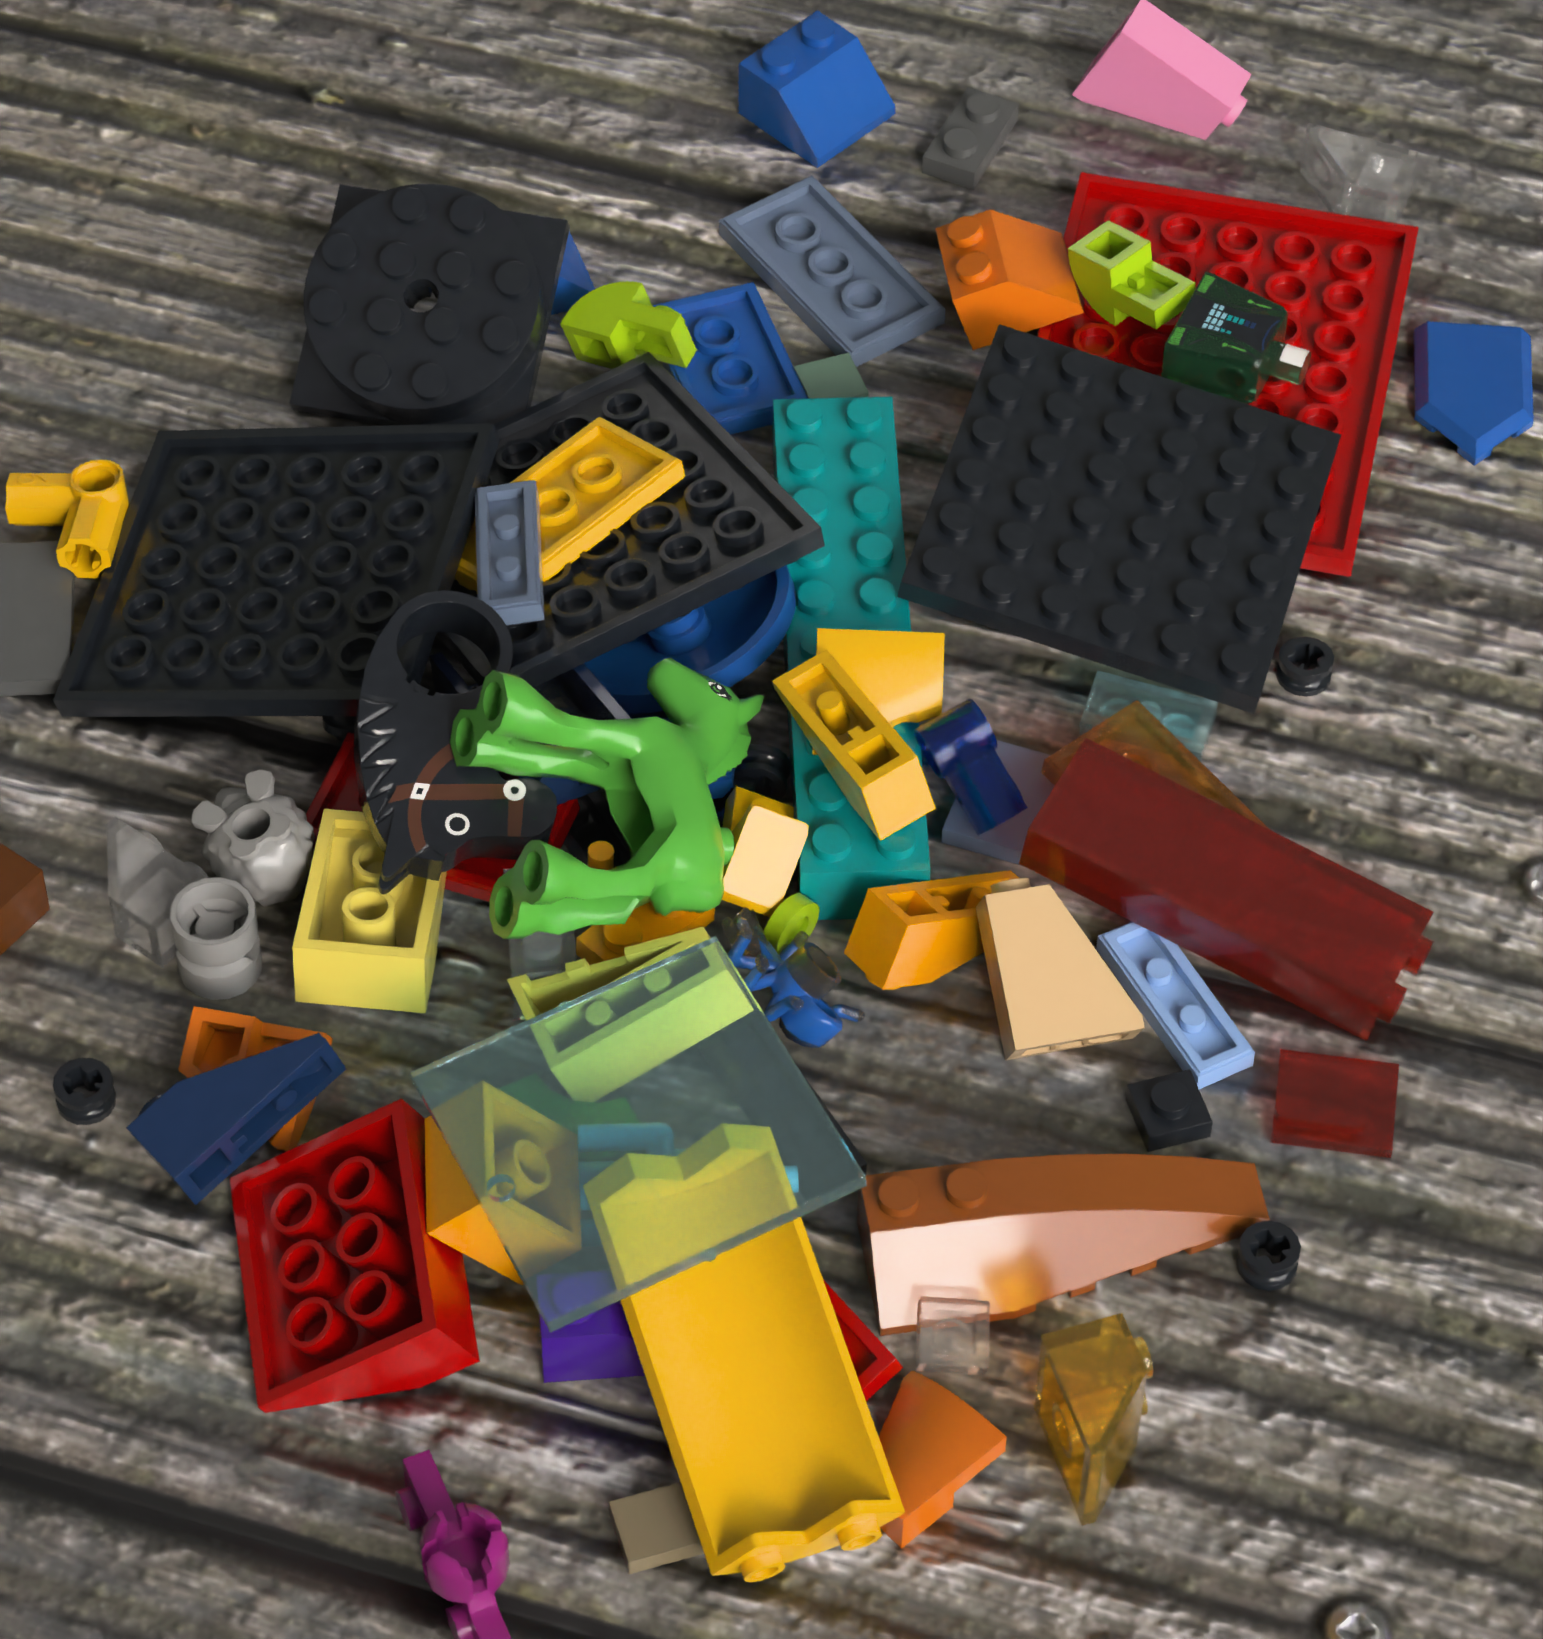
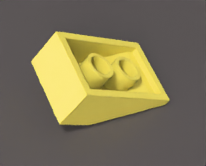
[292,809,447,1013]

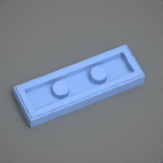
[1096,912,1255,1089]

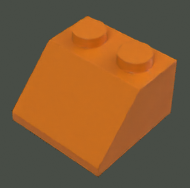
[935,209,1084,351]

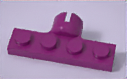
[396,1450,512,1639]

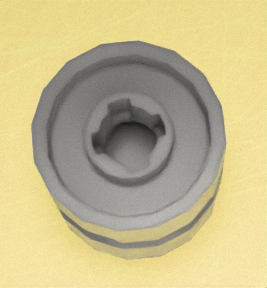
[170,877,262,1000]

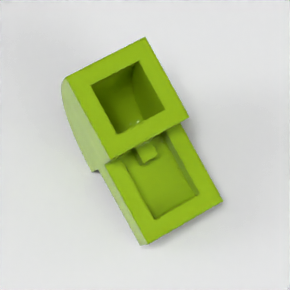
[1068,220,1196,329]
[560,281,697,369]

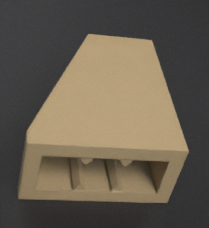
[975,878,1145,1060]

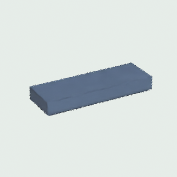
[475,480,544,625]

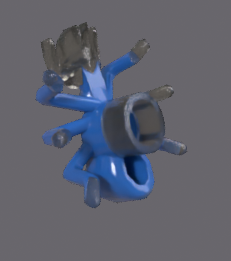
[721,908,865,1049]

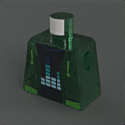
[1161,271,1311,404]

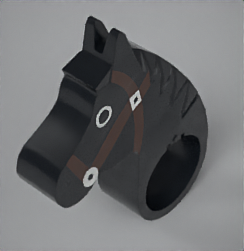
[353,590,557,895]

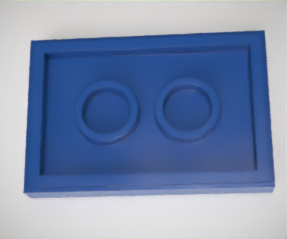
[652,282,808,435]

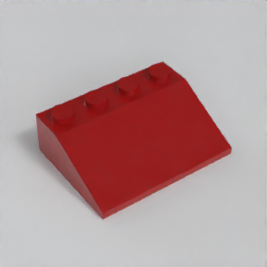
[230,1098,480,1413]

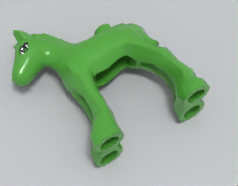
[450,657,764,939]

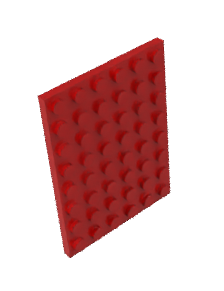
[1037,172,1419,577]

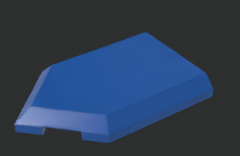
[1413,321,1534,466]

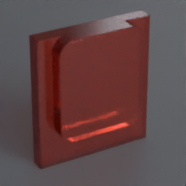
[1271,1049,1399,1158]

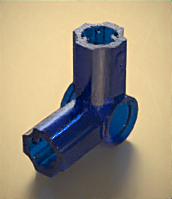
[914,698,1028,836]

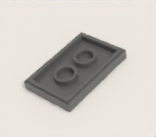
[0,541,75,696]

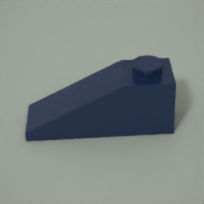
[126,1033,347,1205]

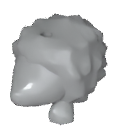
[191,770,315,907]

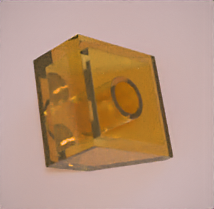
[1034,1313,1153,1526]

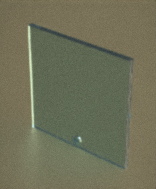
[410,936,867,1332]

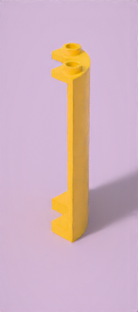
[584,1128,905,1582]

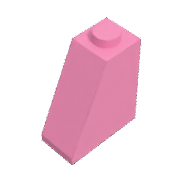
[1072,0,1252,140]

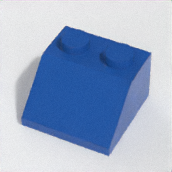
[738,10,896,168]

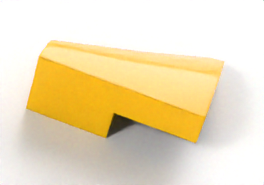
[812,628,945,755]

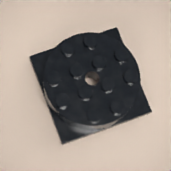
[289,183,570,426]

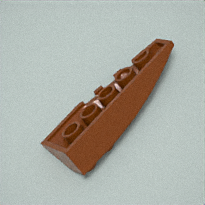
[857,1154,1270,1336]

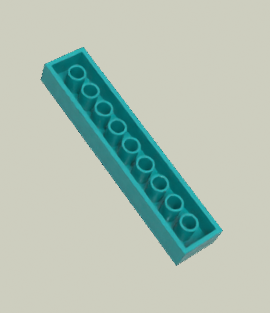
[772,396,931,920]

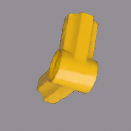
[5,459,130,578]

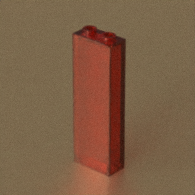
[1019,738,1434,1041]

